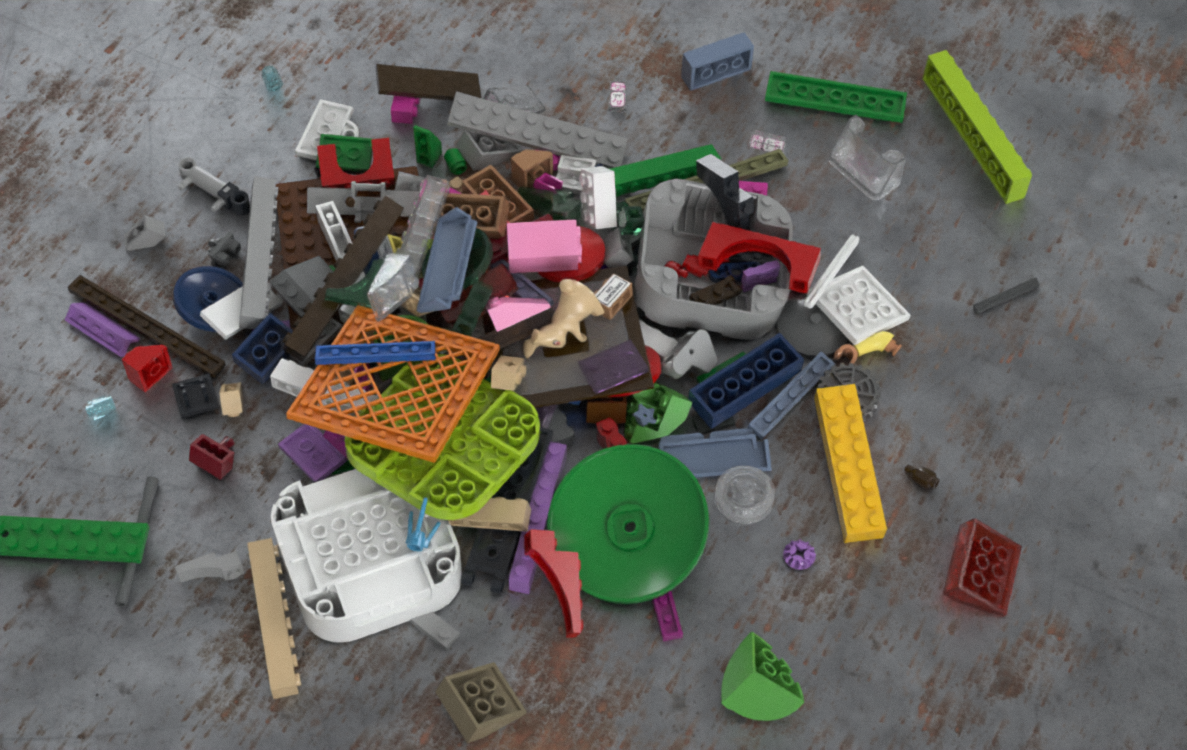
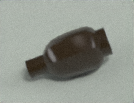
[904,464,940,489]

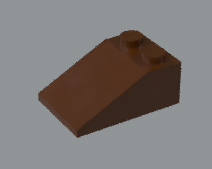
[585,396,627,424]

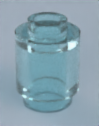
[261,66,283,92]
[85,395,116,420]

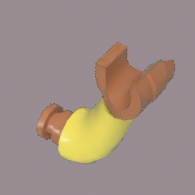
[833,331,902,366]

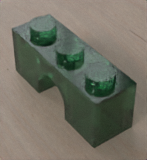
[451,279,493,337]

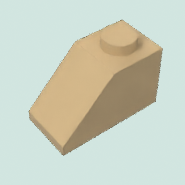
[219,382,244,417]

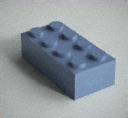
[681,32,754,91]

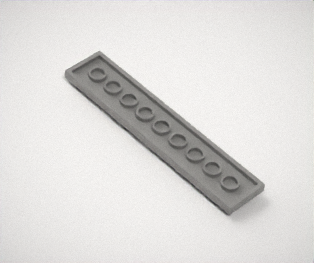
[447,92,627,169]

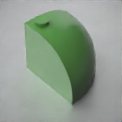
[721,631,804,721]

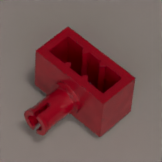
[189,433,235,480]

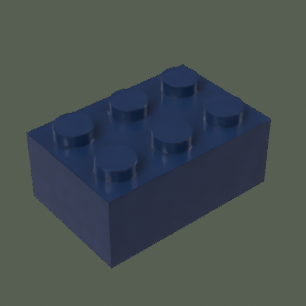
[232,313,293,385]

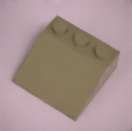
[436,662,527,743]

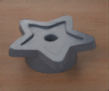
[632,404,656,427]

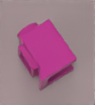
[533,173,563,204]

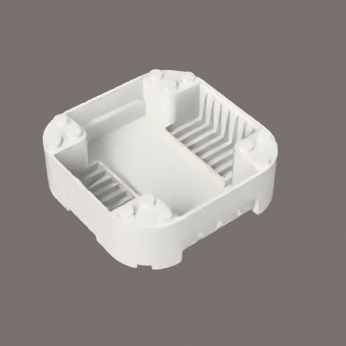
[271,469,462,643]

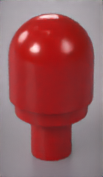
[664,261,689,278]

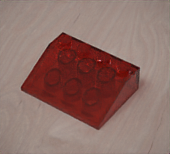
[943,518,1022,617]

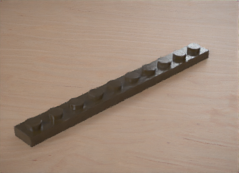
[67,275,226,378]
[369,309,552,396]

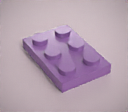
[278,424,347,483]

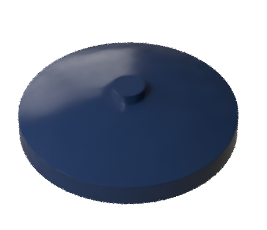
[173,266,243,332]

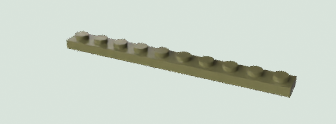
[624,149,789,217]

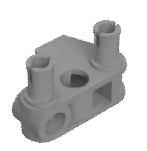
[661,329,718,379]

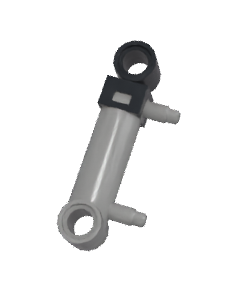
[178,157,250,216]

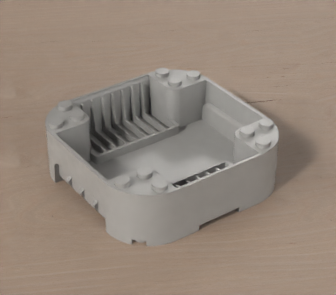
[632,179,793,340]

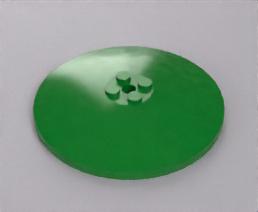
[547,444,709,604]

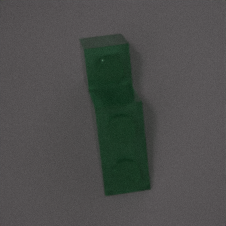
[611,201,645,235]

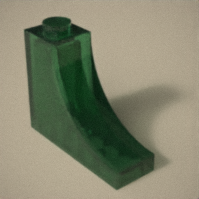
[325,259,392,312]

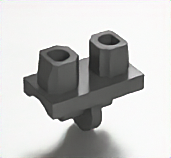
[208,232,241,267]

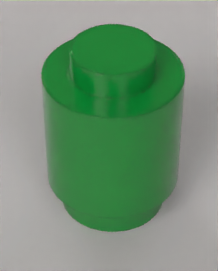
[444,148,467,175]

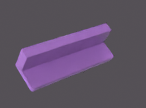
[65,302,140,357]

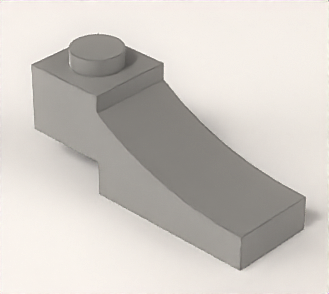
[175,551,244,583]

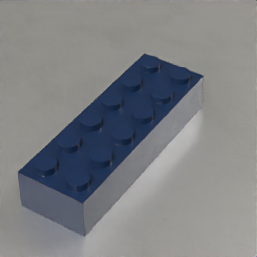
[688,333,804,429]

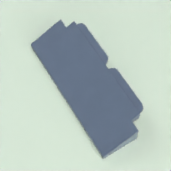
[416,207,477,313]
[658,428,772,478]

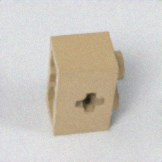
[491,355,526,391]

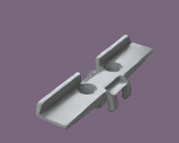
[307,181,432,223]

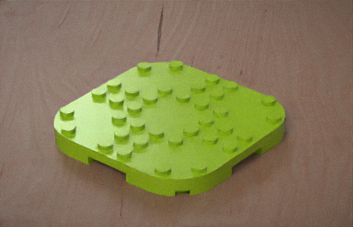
[345,354,540,520]

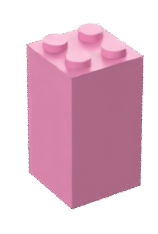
[507,220,582,273]

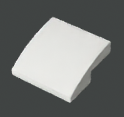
[556,155,596,194]

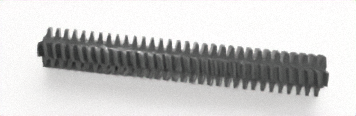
[973,277,1040,315]

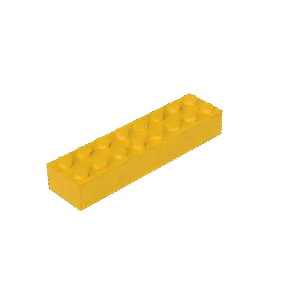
[814,384,887,543]

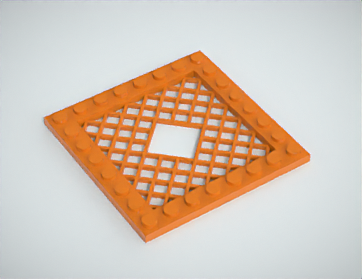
[286,305,500,463]

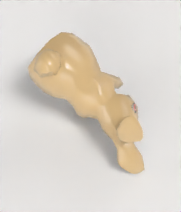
[523,279,604,359]

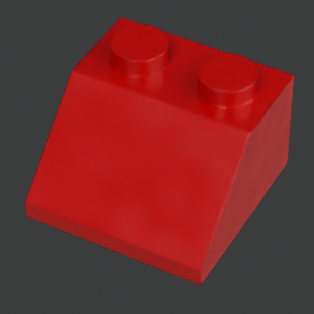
[122,345,173,392]

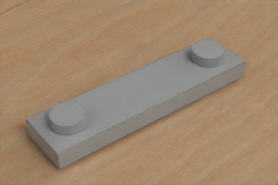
[409,612,460,650]

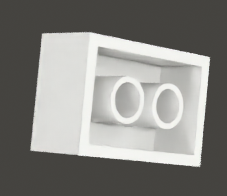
[579,166,617,229]

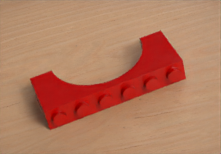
[698,222,821,294]

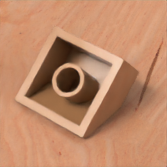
[511,149,553,194]

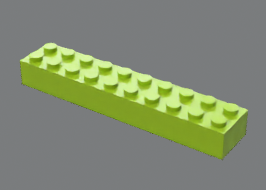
[923,50,1032,204]

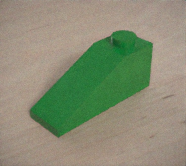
[413,125,442,168]

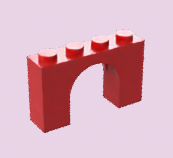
[317,137,395,189]

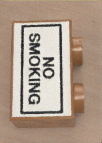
[594,273,633,320]

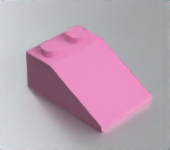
[485,296,551,332]

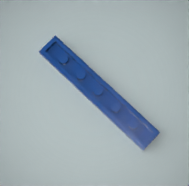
[315,341,435,365]

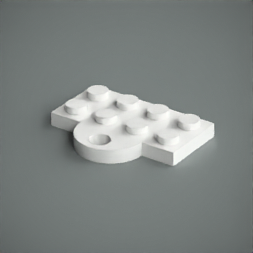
[295,99,359,160]

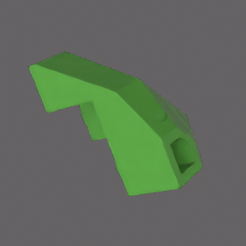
[624,382,693,444]

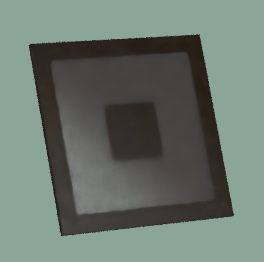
[478,265,654,408]

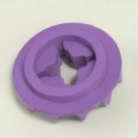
[783,539,816,570]

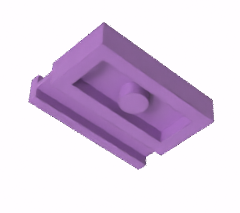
[740,260,780,293]

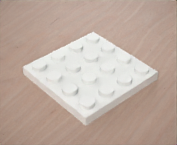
[807,266,911,345]

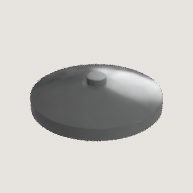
[776,294,849,360]

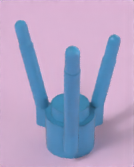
[405,498,441,552]

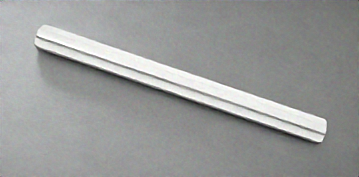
[804,235,859,309]

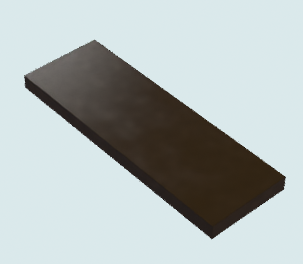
[375,64,482,101]

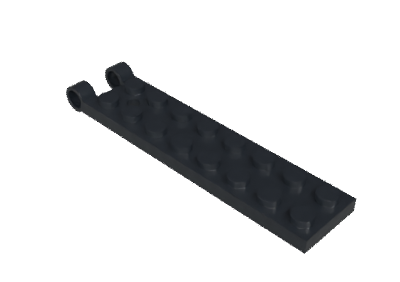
[461,427,554,595]

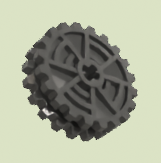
[817,363,881,422]

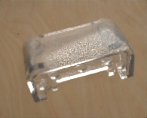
[829,115,906,200]

